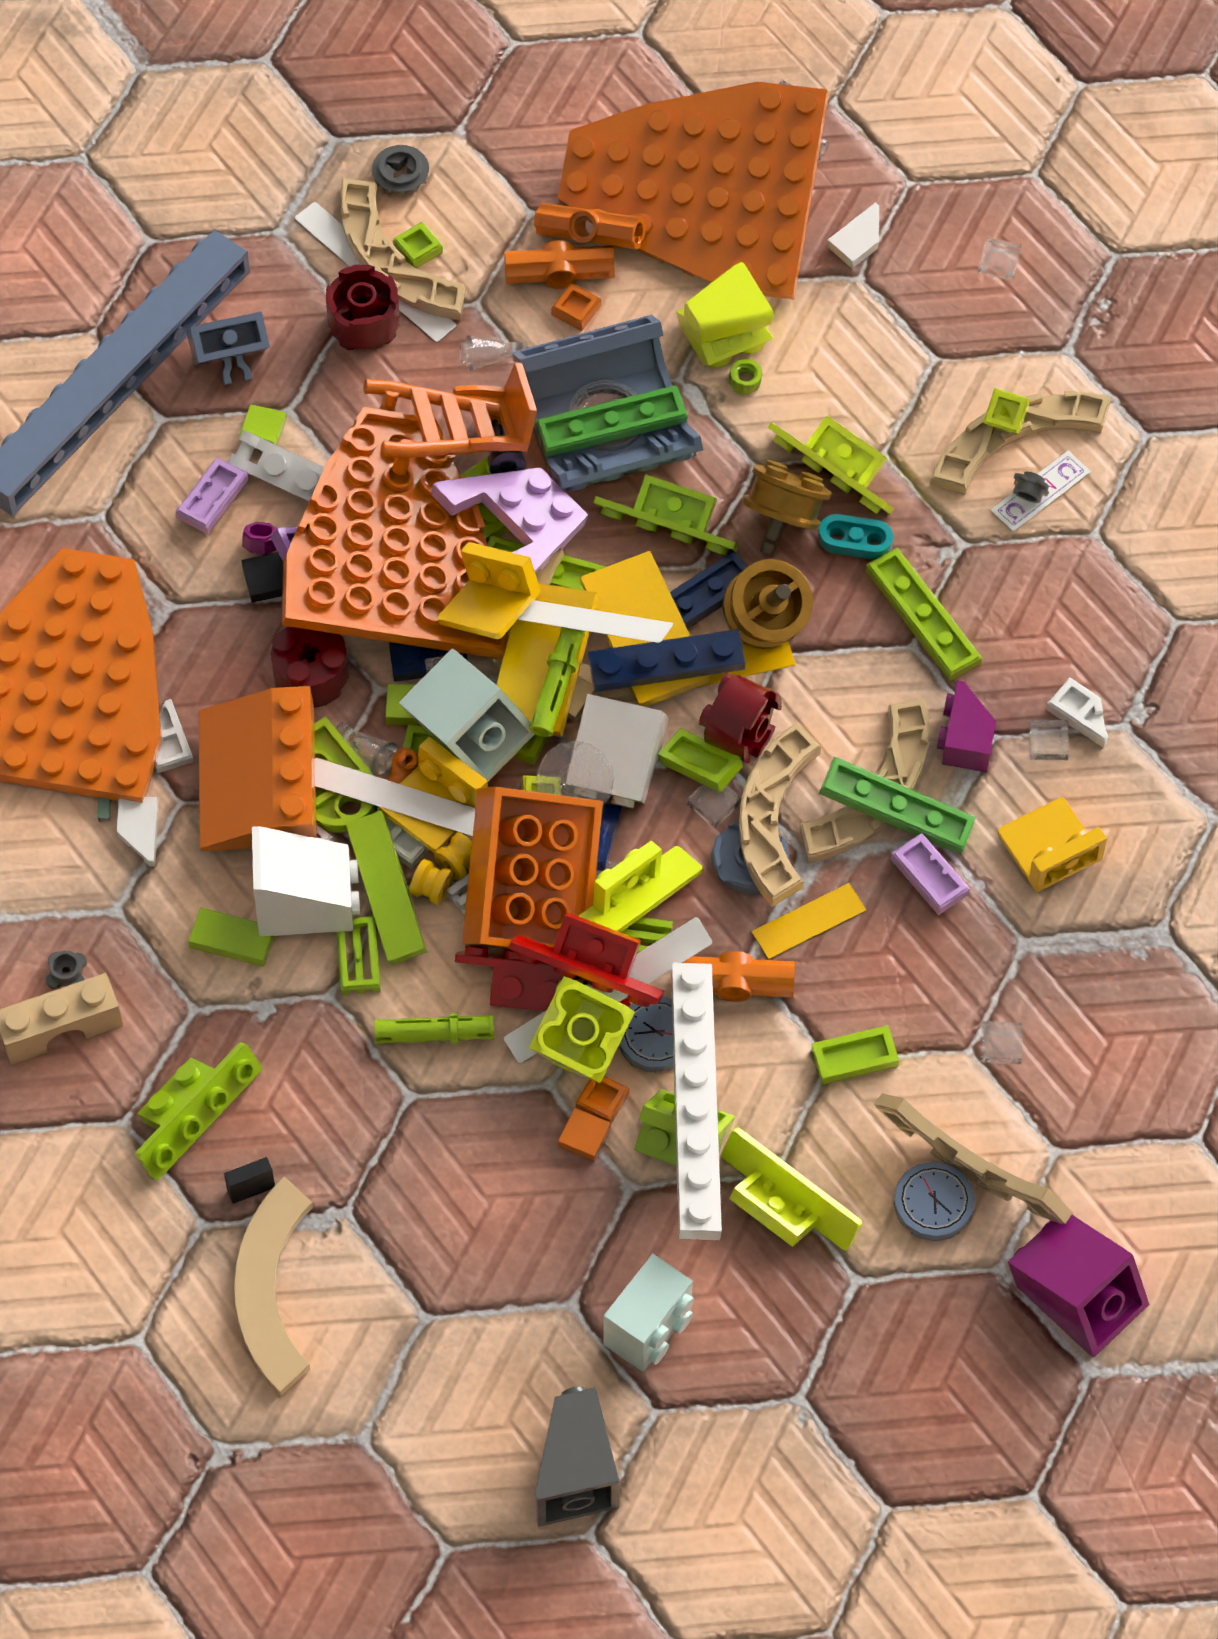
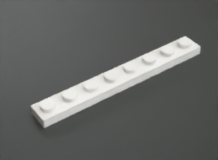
[671,963,722,1240]

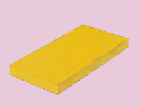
[580,551,710,707]
[496,583,598,737]

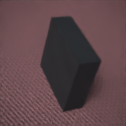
[241,552,283,603]
[224,1157,275,1204]

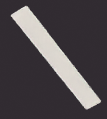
[295,202,457,342]
[517,600,673,643]
[315,758,475,836]
[504,917,712,1063]

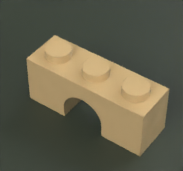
[0,973,123,1065]

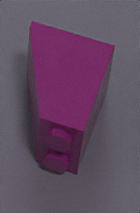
[1008,1215,1150,1357]

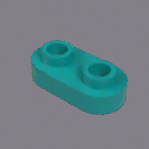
[818,514,893,560]

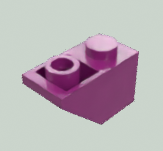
[937,680,996,773]

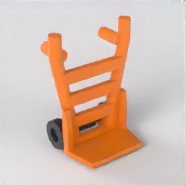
[363,363,537,475]

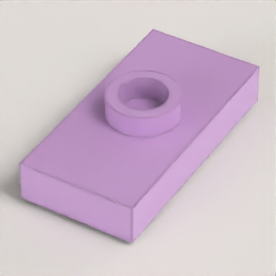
[176,457,249,535]
[891,833,970,915]

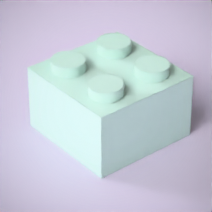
[604,1254,694,1372]

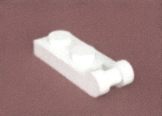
[228,430,324,501]

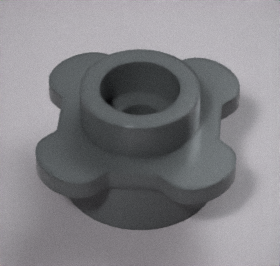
[1013,471,1049,503]
[46,951,87,989]

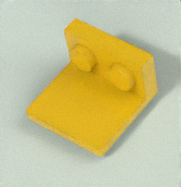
[437,542,541,639]
[379,737,488,853]
[998,797,1107,893]

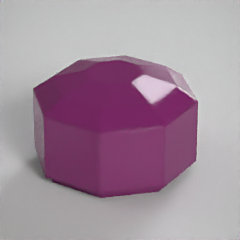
[242,522,276,555]

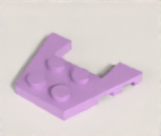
[431,467,588,574]

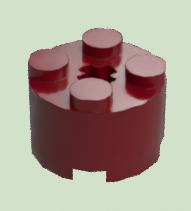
[326,265,400,350]
[270,626,349,708]
[699,673,782,764]

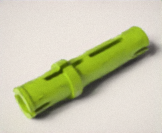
[529,627,585,737]
[374,1013,495,1045]

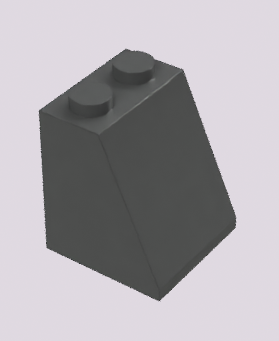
[535,1386,620,1527]

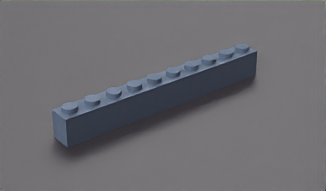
[0,230,250,516]

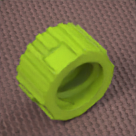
[729,359,762,395]

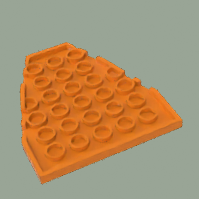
[558,82,829,300]
[282,407,507,659]
[0,548,162,803]

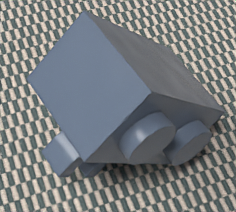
[186,311,270,385]

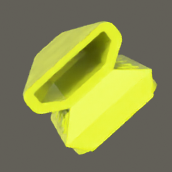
[676,262,774,368]
[529,976,635,1083]

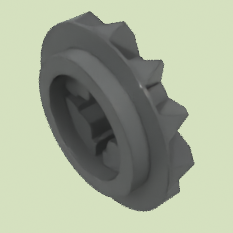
[372,145,429,197]

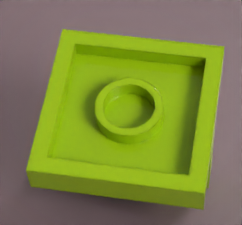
[634,1088,735,1166]

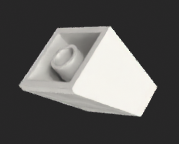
[566,694,669,808]
[252,826,360,936]

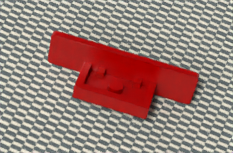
[509,912,665,1007]
[455,945,572,1011]

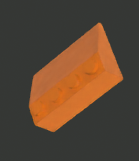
[199,686,317,851]
[462,787,603,949]

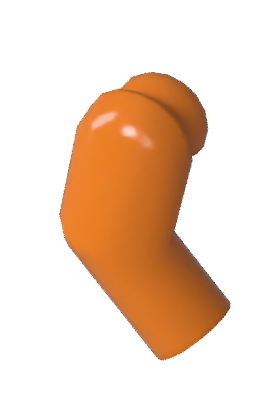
[387,747,418,784]

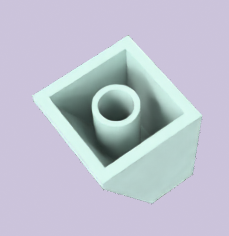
[399,648,534,781]

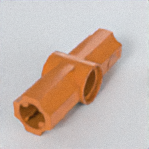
[534,203,646,249]
[504,240,615,289]
[682,951,795,1002]

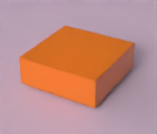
[551,283,601,331]
[575,1076,630,1124]
[558,1108,611,1162]

